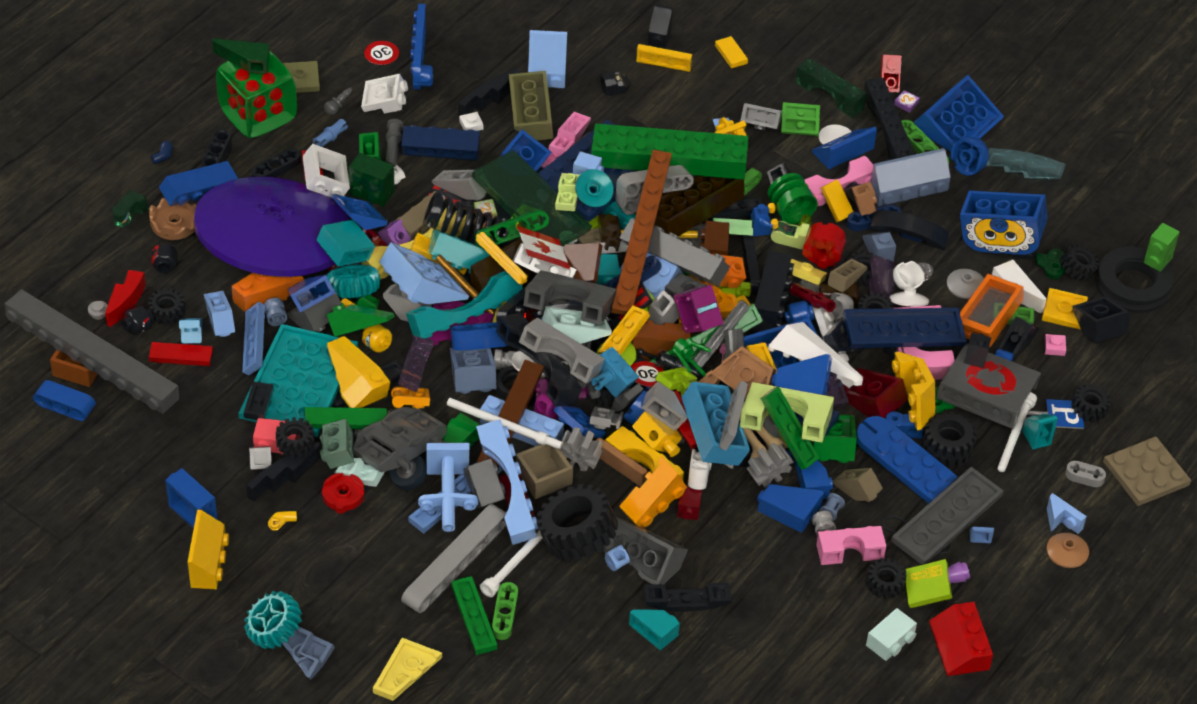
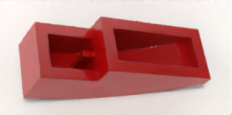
[105,270,146,327]

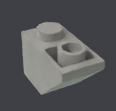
[648,290,680,325]

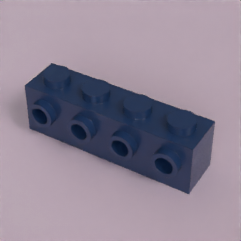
[401,125,481,160]

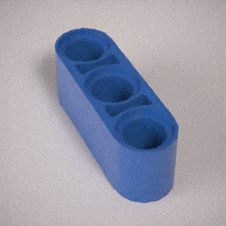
[451,322,508,350]
[33,380,96,421]

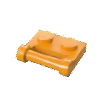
[391,386,430,409]

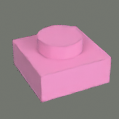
[1044,334,1066,356]

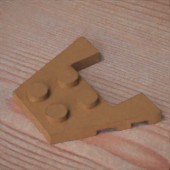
[696,346,776,431]

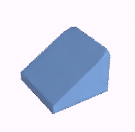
[969,527,994,543]

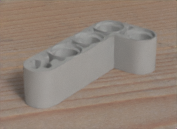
[615,165,694,215]

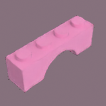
[805,156,873,207]

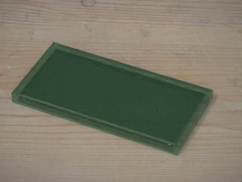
[471,150,592,246]

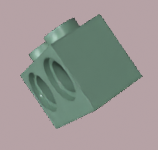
[320,419,354,469]

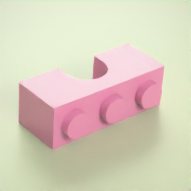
[816,526,886,565]

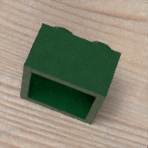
[349,153,395,207]

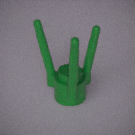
[673,338,711,377]

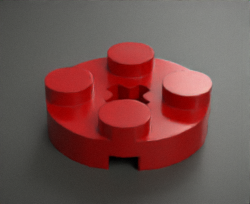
[322,473,364,514]

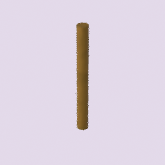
[435,254,496,314]

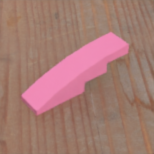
[541,112,591,168]

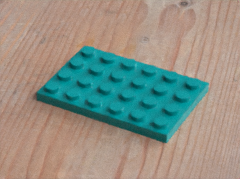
[239,324,358,437]

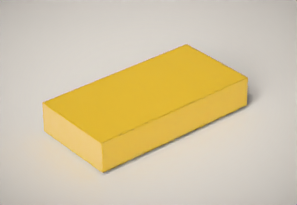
[715,36,748,69]
[820,179,854,223]

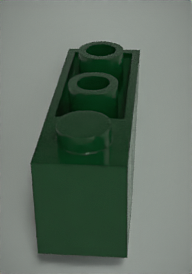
[212,38,270,74]

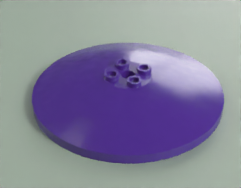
[194,177,350,277]

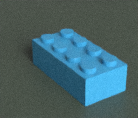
[681,382,750,466]

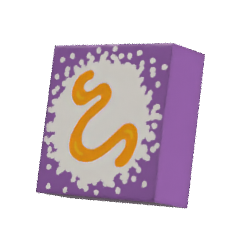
[894,90,920,113]

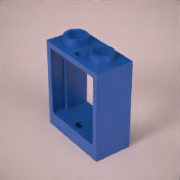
[165,468,218,528]

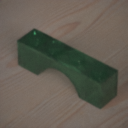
[795,58,867,118]

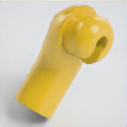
[268,511,297,530]

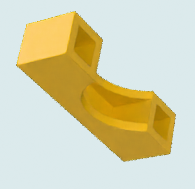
[605,426,684,480]

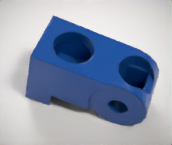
[886,411,924,439]

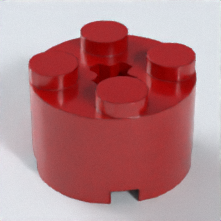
[802,222,846,269]

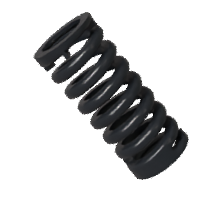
[423,192,509,249]

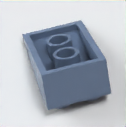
[449,348,497,394]

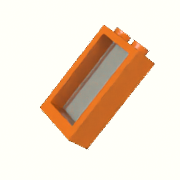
[960,274,1024,347]

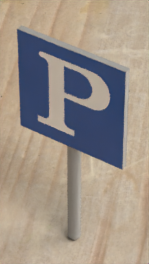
[1027,399,1084,429]

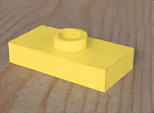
[791,259,827,285]

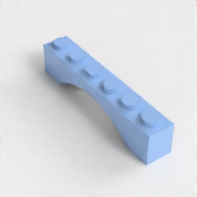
[476,419,538,545]

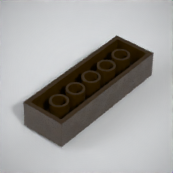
[654,176,744,236]

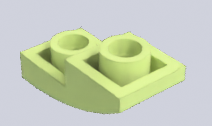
[555,173,580,211]

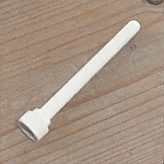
[998,392,1037,472]
[480,530,543,597]

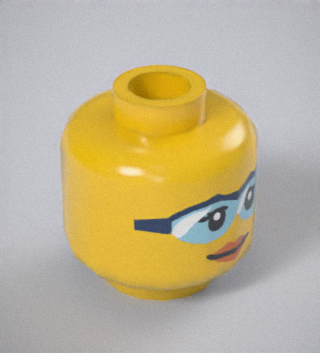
[362,324,392,353]

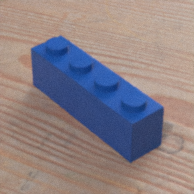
[159,161,238,206]

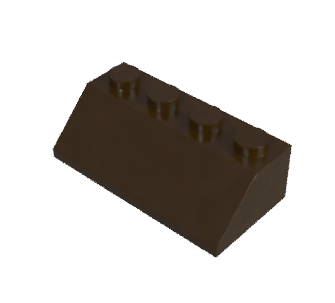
[471,238,538,294]

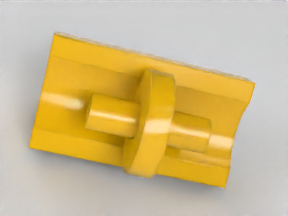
[715,117,747,136]

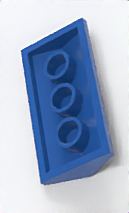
[331,193,388,230]

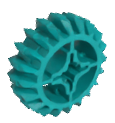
[327,264,380,299]
[244,591,302,650]

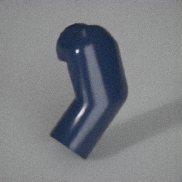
[151,141,173,164]

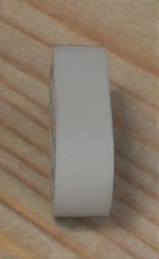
[1065,461,1106,487]

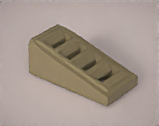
[828,259,867,292]

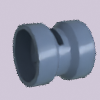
[264,298,287,326]

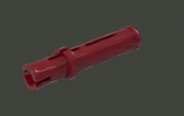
[790,283,836,312]

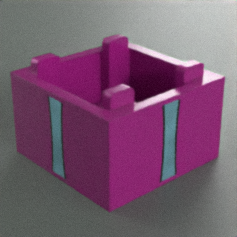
[673,285,724,333]

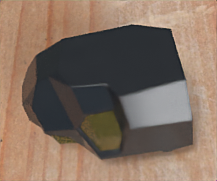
[600,72,631,96]

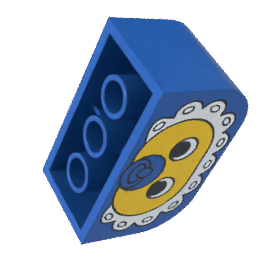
[960,191,1048,255]

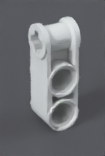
[688,449,712,490]

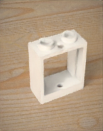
[303,144,350,198]

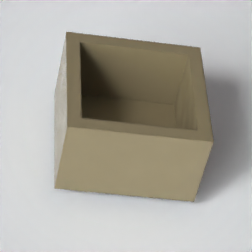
[516,444,573,499]

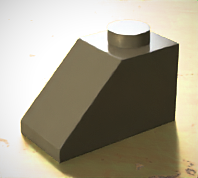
[833,468,883,502]

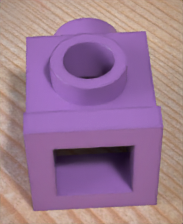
[378,219,411,246]

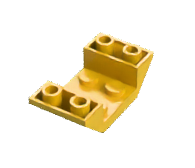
[892,352,935,430]

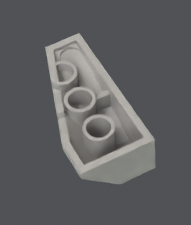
[383,283,432,323]

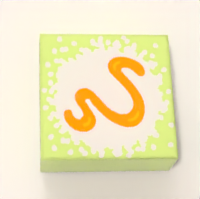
[474,199,497,217]

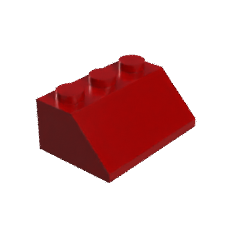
[929,602,993,676]

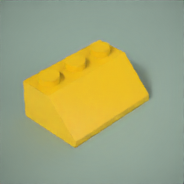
[188,510,229,589]

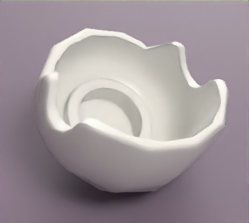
[893,261,925,290]

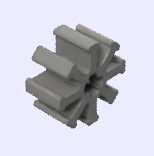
[560,428,603,471]
[747,443,793,487]

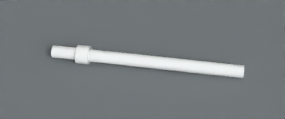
[447,398,563,450]

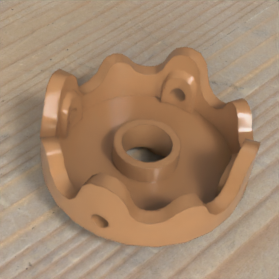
[149,198,196,240]

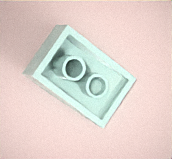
[542,306,612,344]

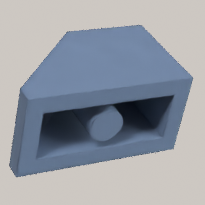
[863,232,896,264]

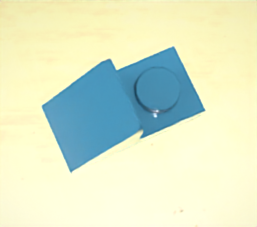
[179,318,202,344]

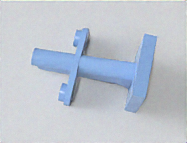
[418,443,478,532]

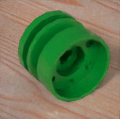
[767,173,818,225]

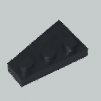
[823,317,866,354]

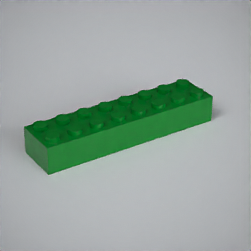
[591,123,748,179]

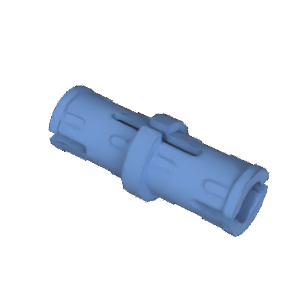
[313,119,348,147]

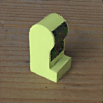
[771,221,810,250]

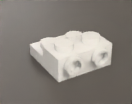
[361,74,408,114]

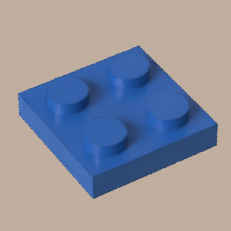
[553,405,606,438]

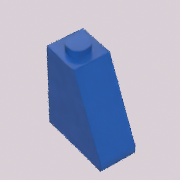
[288,275,336,312]
[772,354,832,396]
[757,484,824,533]

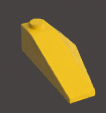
[327,336,390,408]

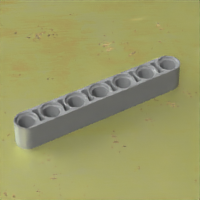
[401,504,507,613]

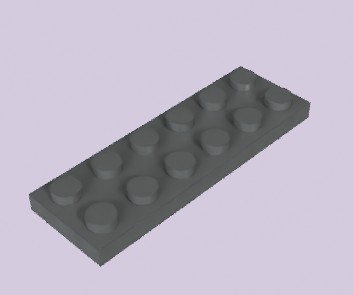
[891,467,1004,565]

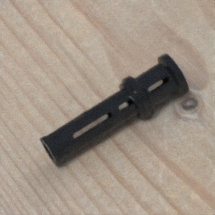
[655,349,709,381]

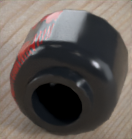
[151,244,178,273]

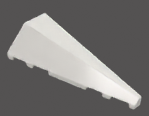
[768,322,863,386]

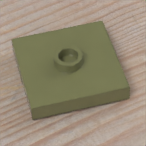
[283,61,320,93]

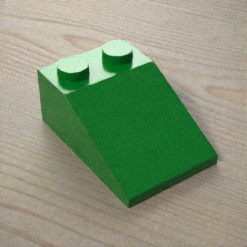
[812,414,857,463]

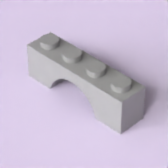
[519,318,605,384]

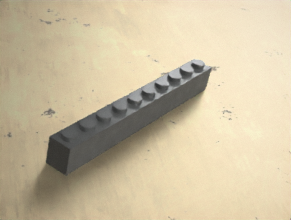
[5,289,179,414]

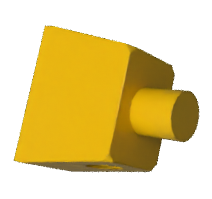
[632,411,682,457]

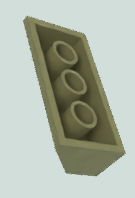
[509,71,553,140]

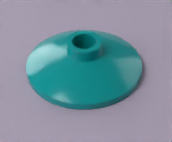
[575,169,613,208]

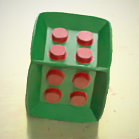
[216,51,297,138]

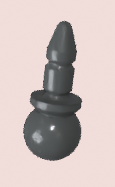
[324,87,352,115]

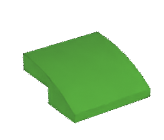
[781,102,820,136]
[713,218,753,236]

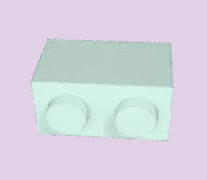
[866,608,917,661]

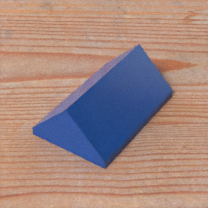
[812,126,877,169]

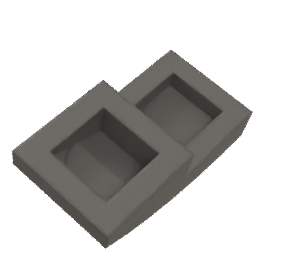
[611,384,644,412]

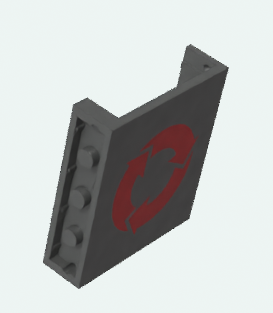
[937,344,1041,429]

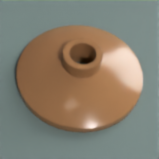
[1046,533,1089,568]

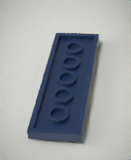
[842,308,967,348]

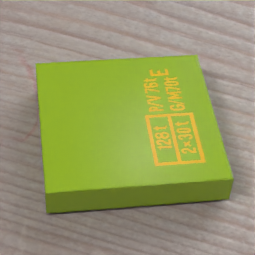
[905,559,952,608]

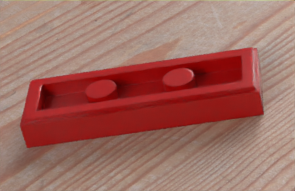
[149,342,213,366]

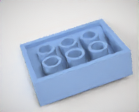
[379,242,469,304]

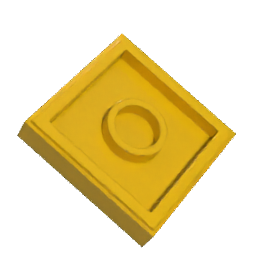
[1042,288,1088,330]

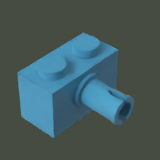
[591,347,639,398]

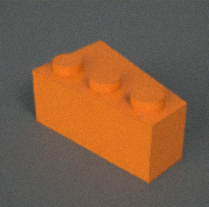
[232,273,304,312]

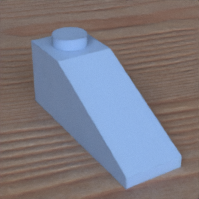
[204,291,235,337]

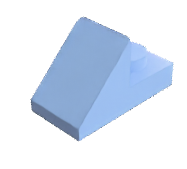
[1047,493,1087,534]

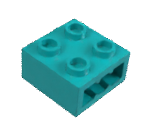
[316,220,375,267]

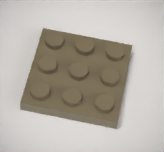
[1103,437,1191,506]

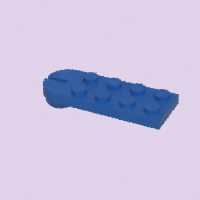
[411,4,433,90]
[856,416,958,503]

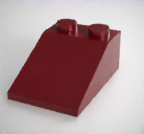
[834,368,908,419]

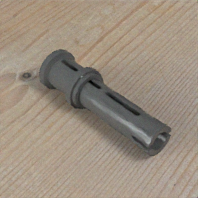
[385,119,404,166]

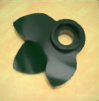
[1036,248,1066,279]

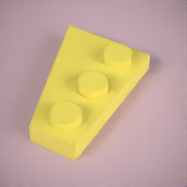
[373,638,442,701]

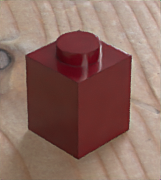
[677,485,702,520]

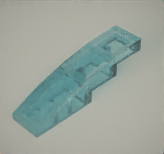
[986,148,1066,179]

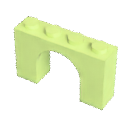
[740,382,834,442]

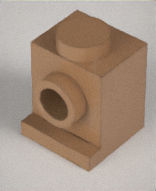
[852,182,877,216]

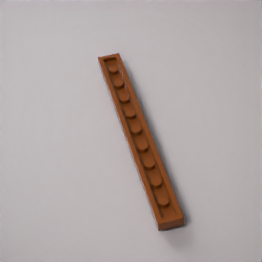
[612,150,672,315]

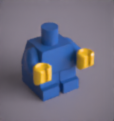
[751,203,778,236]

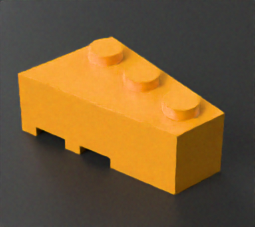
[619,457,687,528]

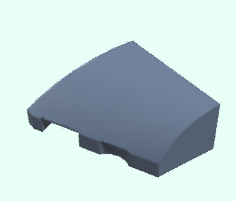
[283,627,335,679]

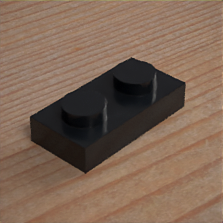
[243,381,274,420]

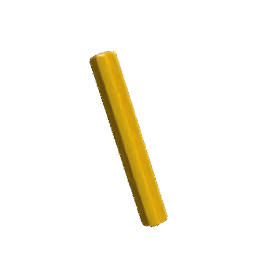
[476,232,528,285]

